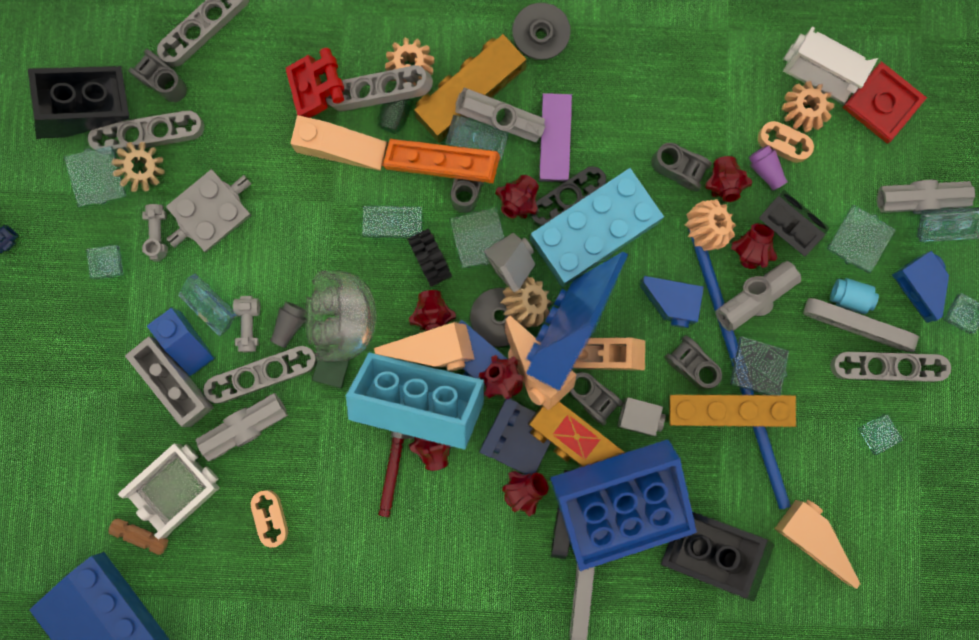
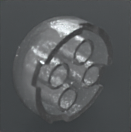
[305,270,376,362]

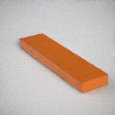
[382,139,500,183]

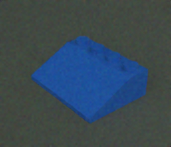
[525,252,628,391]
[550,439,697,571]
[29,552,170,640]

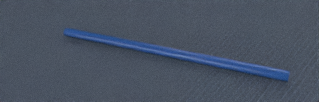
[688,228,791,509]

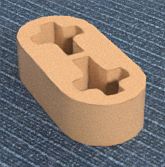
[758,121,814,163]
[251,490,288,548]

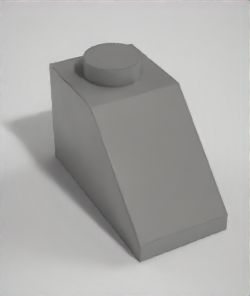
[484,233,536,292]

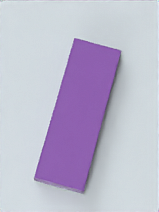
[539,93,572,182]

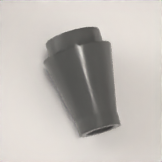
[270,301,307,348]

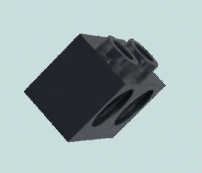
[759,190,830,257]

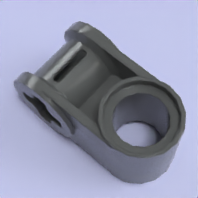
[128,48,187,102]
[652,143,712,191]
[451,179,485,213]
[664,335,722,390]
[568,373,624,426]

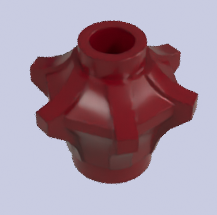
[705,156,753,202]
[495,175,539,219]
[731,223,777,269]
[409,290,456,331]
[478,355,524,400]
[408,437,451,471]
[502,470,549,516]

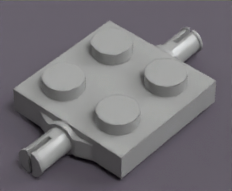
[166,169,252,253]

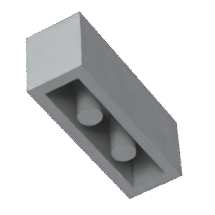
[125,337,214,427]

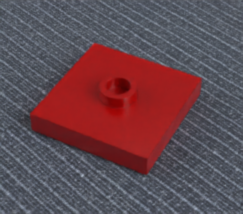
[842,61,927,144]

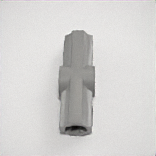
[455,87,545,142]
[877,180,975,214]
[715,261,801,332]
[195,393,289,462]

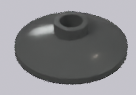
[512,3,571,60]
[470,288,527,347]

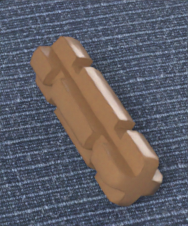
[108,519,168,555]

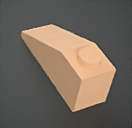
[290,115,388,171]
[505,316,577,411]
[374,322,475,371]
[572,338,645,371]
[774,500,860,589]

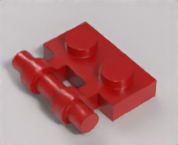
[285,48,344,118]

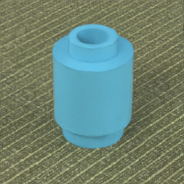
[830,278,879,315]

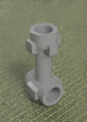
[142,204,168,261]
[233,296,260,352]

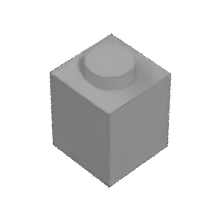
[617,397,666,436]

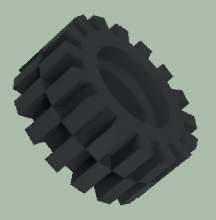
[407,228,452,287]

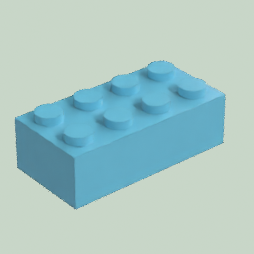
[530,168,664,288]
[346,352,484,450]

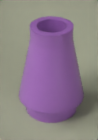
[748,145,788,191]

